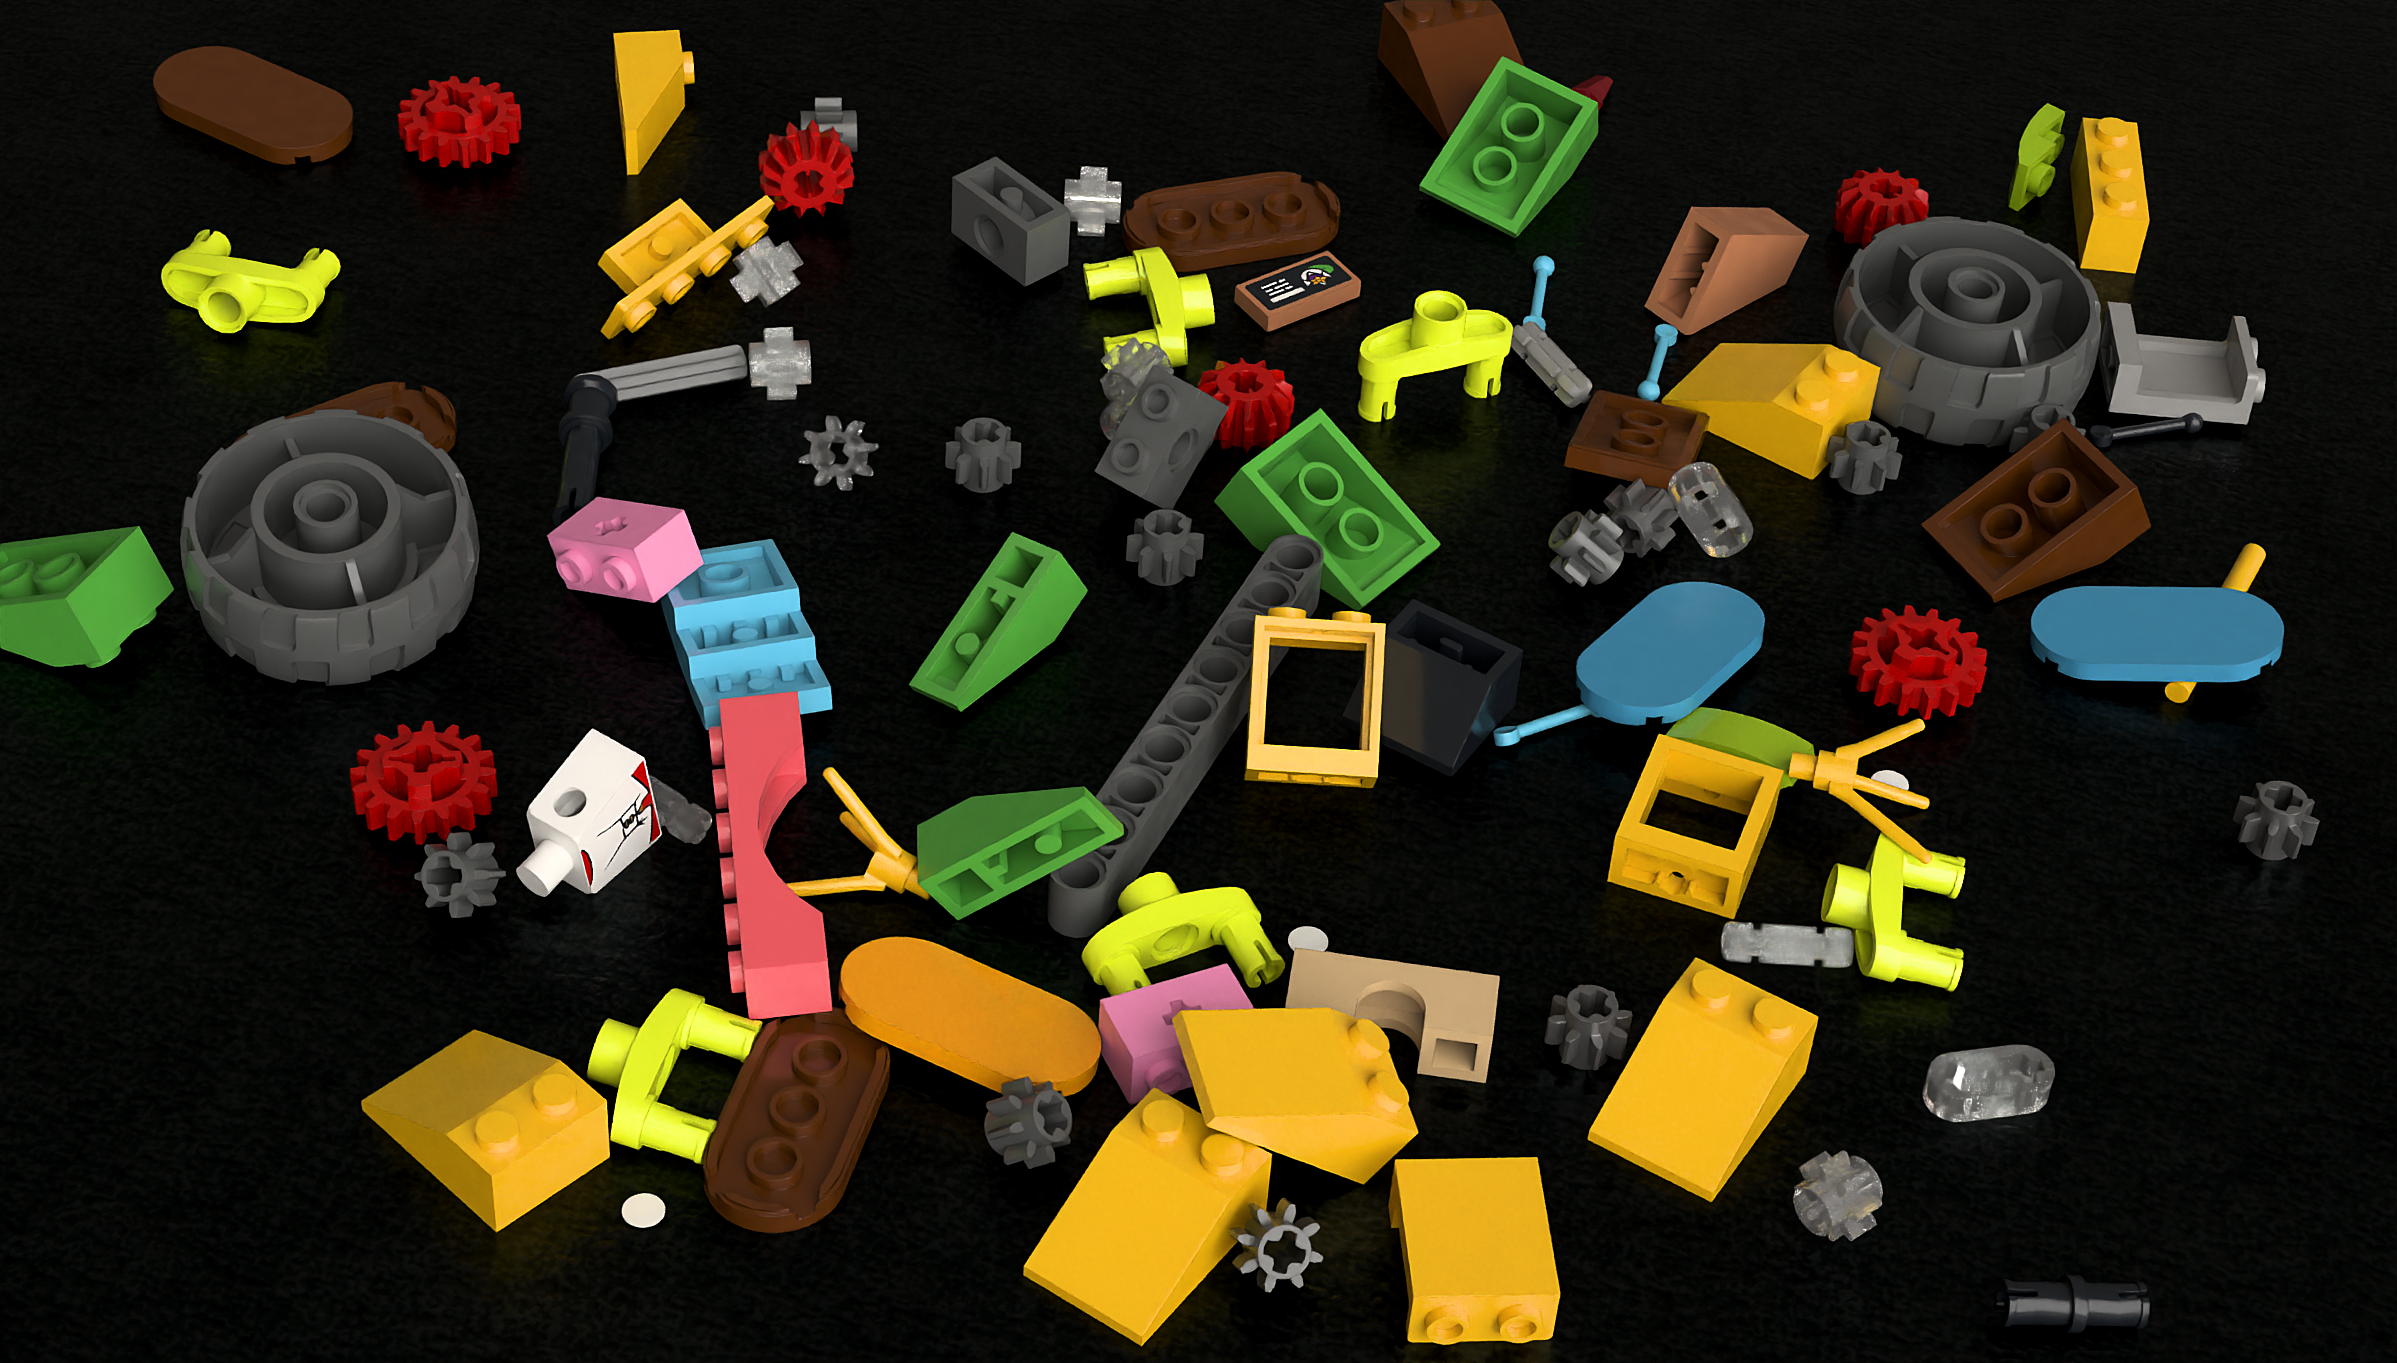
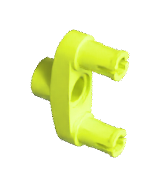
[161,230,341,333]
[1083,247,1215,375]
[1358,290,1513,422]
[1821,832,1965,992]
[1081,872,1285,996]
[587,988,763,1165]

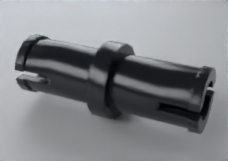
[1994,1275,2150,1333]

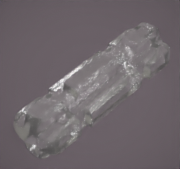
[648,774,712,844]
[1721,921,1854,968]

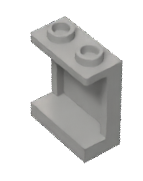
[2098,302,2266,425]

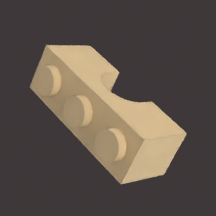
[1285,947,1500,1083]

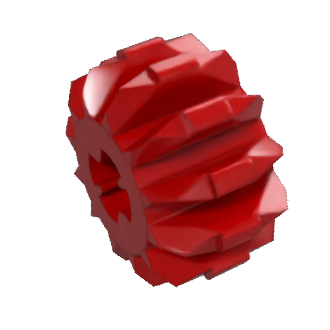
[758,119,854,219]
[1834,167,1929,250]
[1197,357,1295,453]

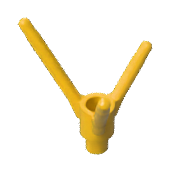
[1788,718,1932,864]
[786,767,931,901]

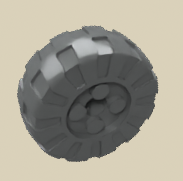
[1831,216,2101,448]
[180,409,479,686]

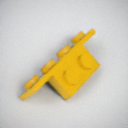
[598,195,775,340]

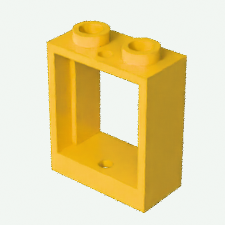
[1244,607,1386,788]
[1607,734,1784,919]

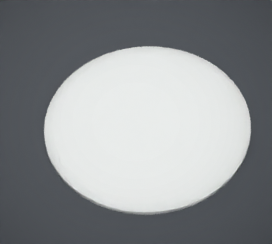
[1871,770,1909,790]
[1288,926,1328,951]
[622,1193,665,1228]

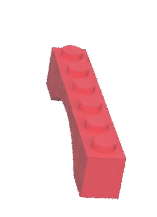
[709,691,832,1020]

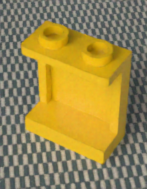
[1388,1157,1560,1345]

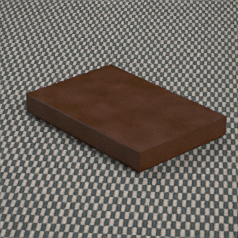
[1564,390,1710,493]

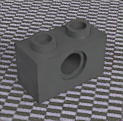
[951,157,1071,287]
[1095,364,1229,510]

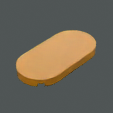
[838,937,1101,1097]

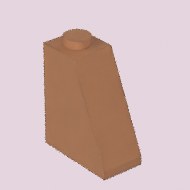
[1645,207,1809,335]

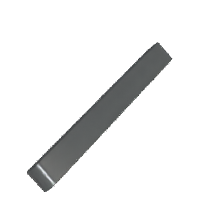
[1047,534,1324,938]

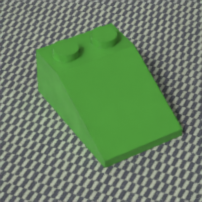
[1419,56,1598,238]
[1214,408,1441,612]
[0,526,174,668]

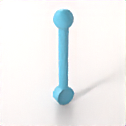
[1522,255,1555,332]
[1637,324,1678,401]
[1493,704,1601,746]

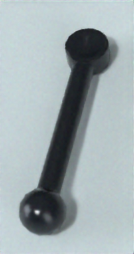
[2088,412,2203,448]

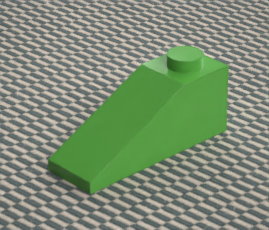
[909,532,1088,712]
[917,786,1124,920]

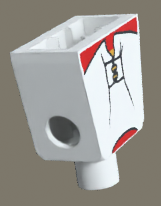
[516,728,662,897]

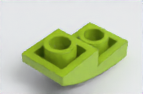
[2008,103,2065,211]
[1665,707,1815,789]

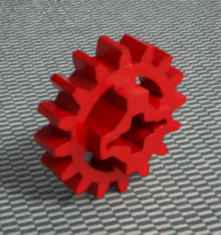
[398,76,521,168]
[1848,605,1987,720]
[350,721,498,845]

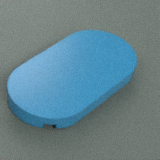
[1575,582,1765,726]
[2030,586,2284,682]

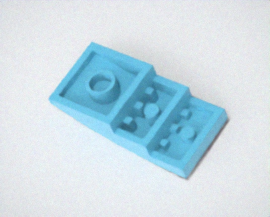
[660,539,833,730]

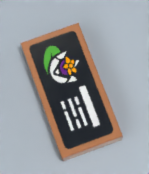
[1234,251,1361,332]

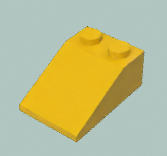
[1661,343,1881,480]
[1587,958,1819,1202]
[1172,1007,1419,1185]
[361,1029,610,1233]
[1023,1087,1272,1346]

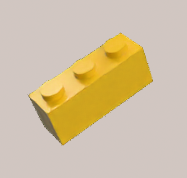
[2070,117,2150,274]

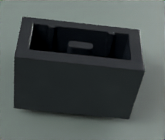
[1341,599,1523,777]

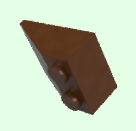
[1378,0,1525,143]
[1921,417,2151,603]

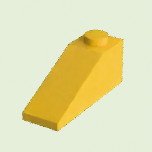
[613,30,694,175]

